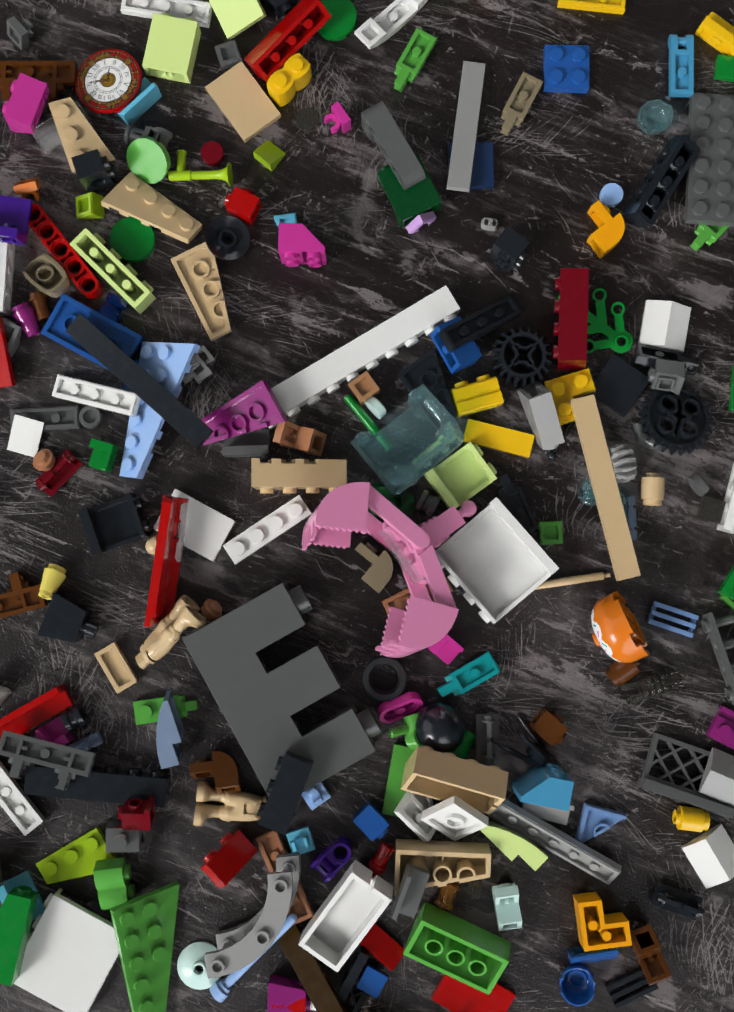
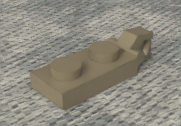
[500,71,543,136]

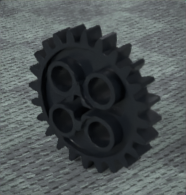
[638,385,714,456]

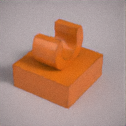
[13,177,41,201]

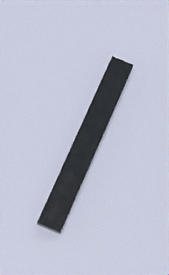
[66,314,214,449]

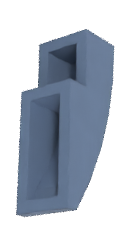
[156,690,185,769]

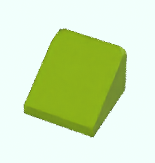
[253,140,286,171]
[75,192,105,220]

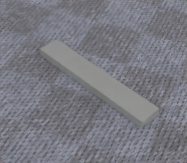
[446,61,486,192]
[487,799,622,885]

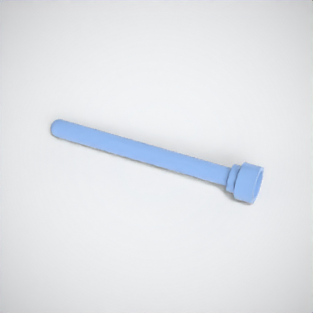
[209,913,297,1003]

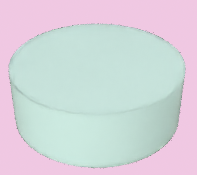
[365,397,387,419]

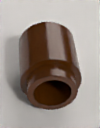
[605,661,641,687]

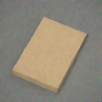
[205,61,281,143]

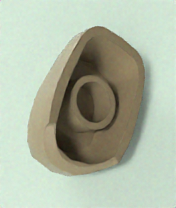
[22,253,70,298]

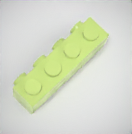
[70,228,156,314]

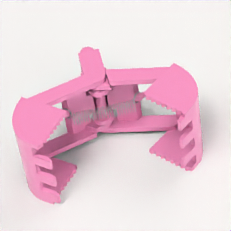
[302,482,477,658]

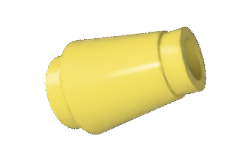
[38,564,66,600]

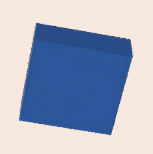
[356,963,388,999]

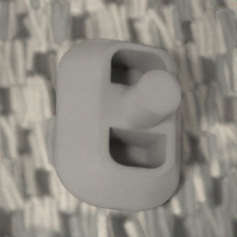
[481,217,499,231]

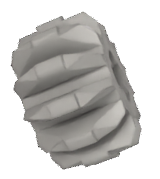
[608,444,638,483]

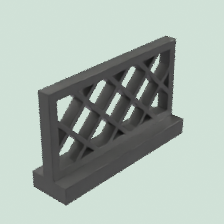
[636,733,734,819]

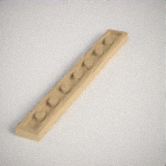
[570,394,641,581]

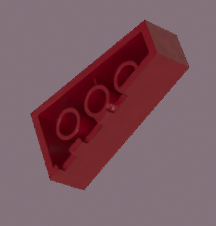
[553,268,589,371]

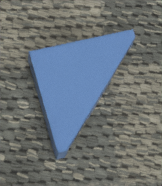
[575,802,627,843]

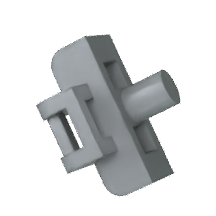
[183,345,216,384]

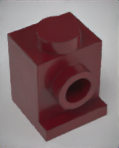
[118,796,156,830]

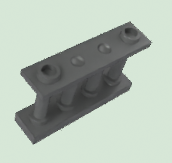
[701,612,734,705]

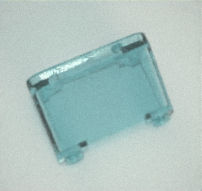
[350,384,464,495]

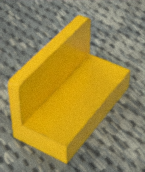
[695,12,734,56]

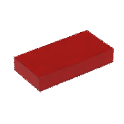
[359,923,404,971]

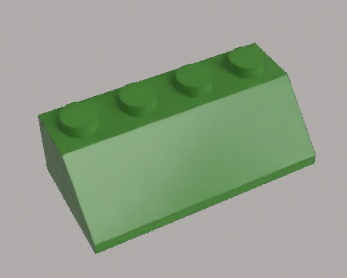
[403,902,511,995]

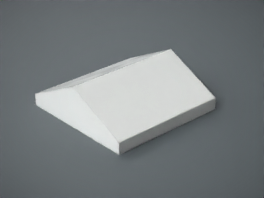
[638,300,691,353]
[681,823,734,889]

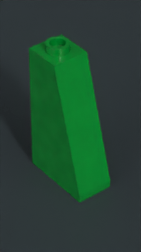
[0,886,39,986]

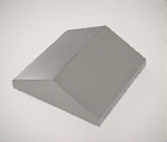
[698,748,734,807]

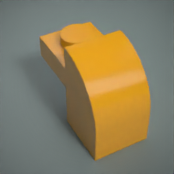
[587,200,625,258]

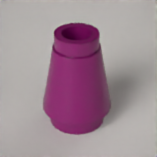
[12,302,41,338]

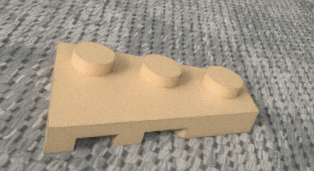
[48,97,116,173]

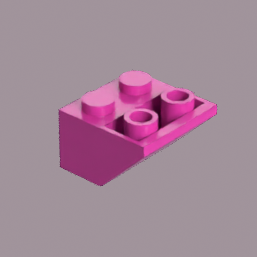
[2,73,50,134]
[278,223,327,268]

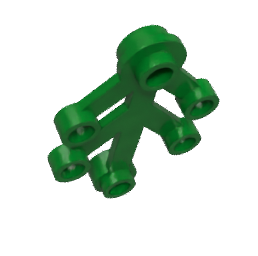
[558,288,633,353]

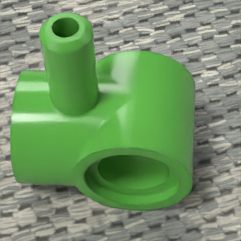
[388,712,423,751]

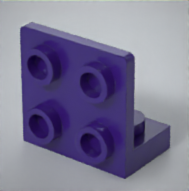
[0,195,33,246]

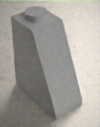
[516,381,565,450]

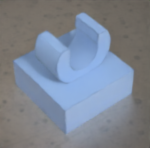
[301,782,331,810]

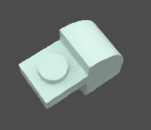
[492,883,522,931]

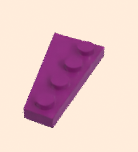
[201,380,289,445]

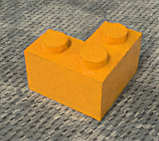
[573,892,632,951]

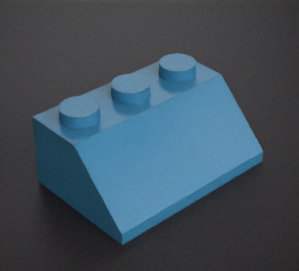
[511,762,574,811]

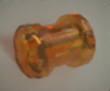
[434,882,460,910]

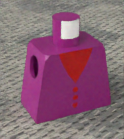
[267,974,316,1012]

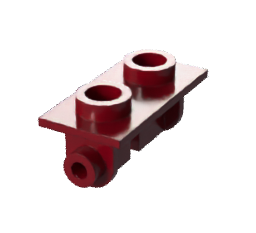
[35,448,83,497]

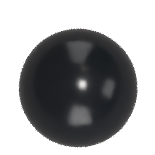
[415,702,466,753]

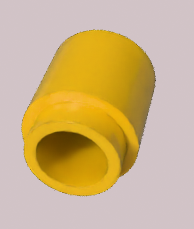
[672,805,710,832]

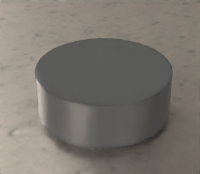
[79,406,103,429]
[687,473,709,497]

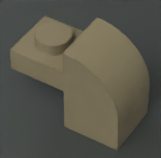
[355,542,393,593]

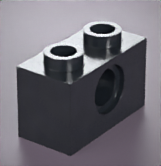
[71,149,116,193]

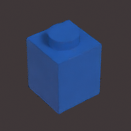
[353,799,389,842]

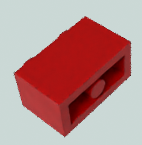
[200,830,258,889]

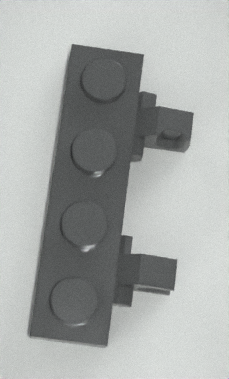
[0,730,97,790]

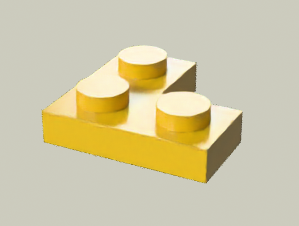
[544,368,596,425]

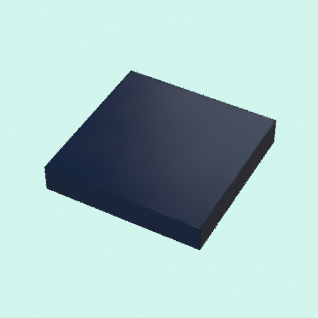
[447,142,494,189]

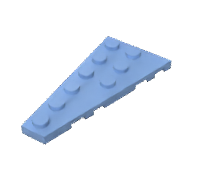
[119,342,200,479]

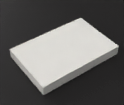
[153,489,236,562]

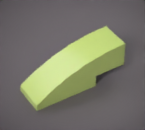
[480,821,548,871]

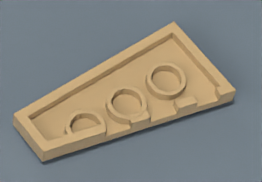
[101,172,202,244]
[170,242,232,341]

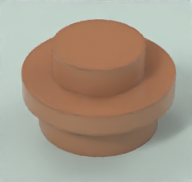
[33,449,56,471]
[201,599,222,622]

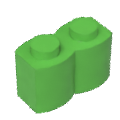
[93,857,136,910]

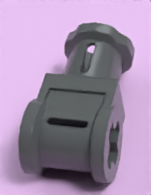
[124,123,173,149]

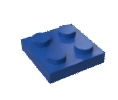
[543,45,590,93]

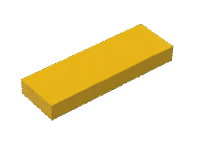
[557,0,626,15]
[462,419,535,458]

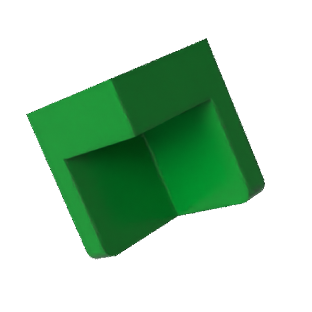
[89,438,119,473]

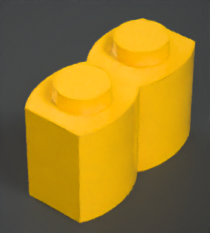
[267,53,312,107]

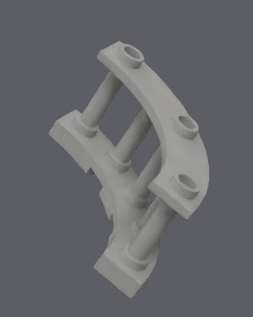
[205,852,301,979]

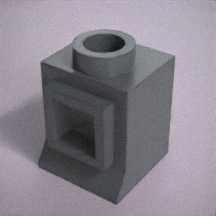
[648,359,685,395]

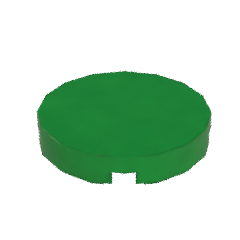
[317,0,357,41]
[110,217,156,263]

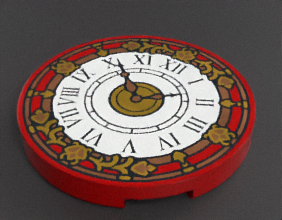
[75,49,143,114]

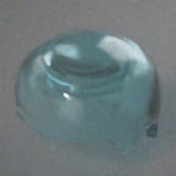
[637,99,674,136]

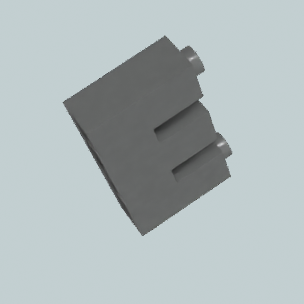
[182,582,382,797]

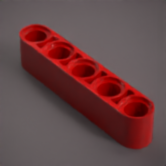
[29,203,104,300]

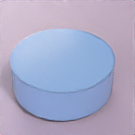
[599,183,623,208]

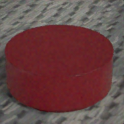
[201,141,224,166]

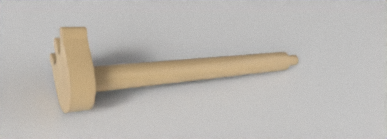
[535,572,610,590]

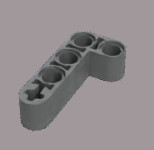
[361,101,426,190]

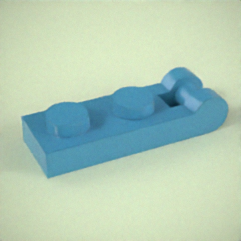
[668,34,694,98]

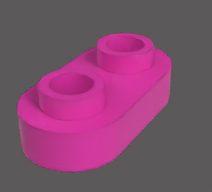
[377,692,423,723]

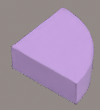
[405,211,437,234]

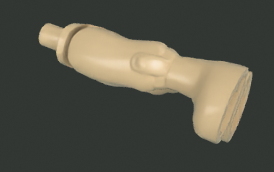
[135,595,207,669]
[193,781,268,826]

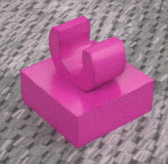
[324,102,351,134]

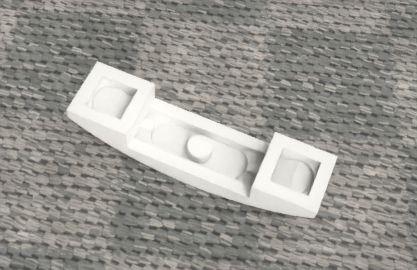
[354,0,428,50]

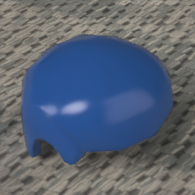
[559,964,595,1007]

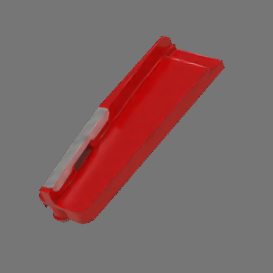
[144,494,189,627]

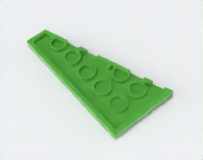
[110,881,179,1012]

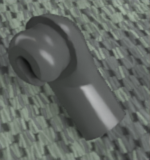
[632,423,661,450]

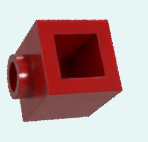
[224,186,262,225]

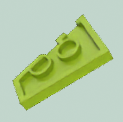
[36,826,117,884]

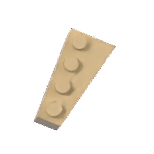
[251,458,347,494]
[394,839,491,896]

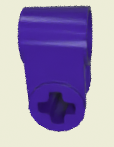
[309,836,352,883]

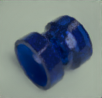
[98,292,129,323]

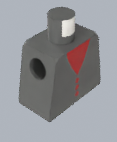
[106,819,153,852]

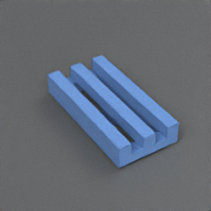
[646,601,699,638]

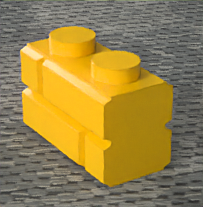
[451,374,504,418]

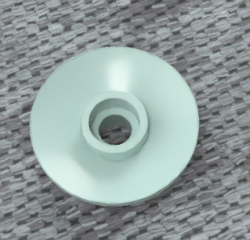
[177,941,221,990]

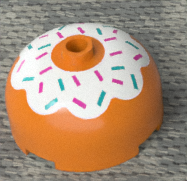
[591,590,650,663]

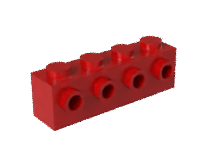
[244,0,332,82]

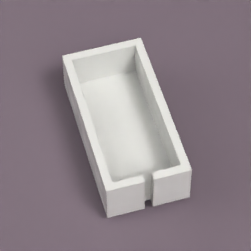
[298,860,394,972]

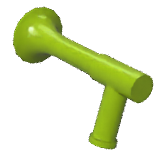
[168,150,233,187]

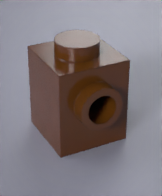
[528,708,568,747]

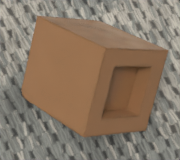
[348,371,380,406]

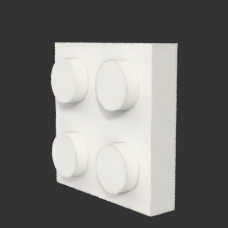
[421,795,489,841]

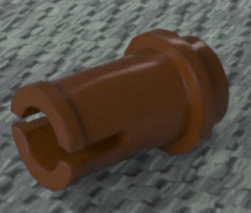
[29,291,51,322]

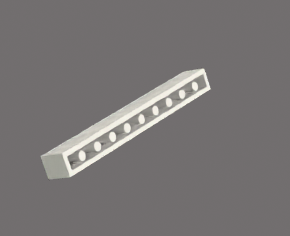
[264,285,460,429]

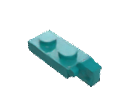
[437,651,501,698]

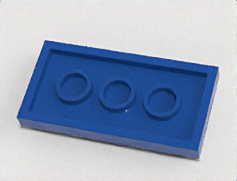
[41,294,144,370]

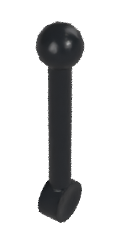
[547,421,575,460]

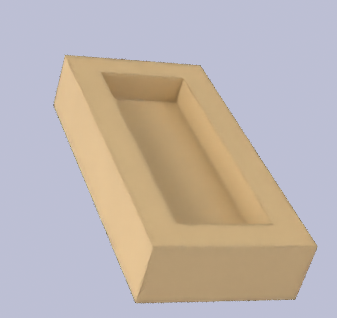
[94,642,139,694]

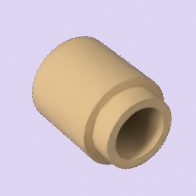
[641,473,665,506]

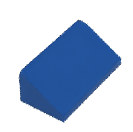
[567,946,619,965]

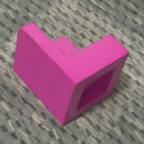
[427,634,464,665]
[35,716,75,745]

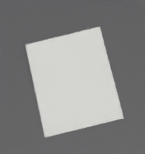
[7,414,44,457]

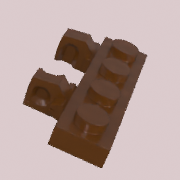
[0,60,77,103]
[0,571,48,618]

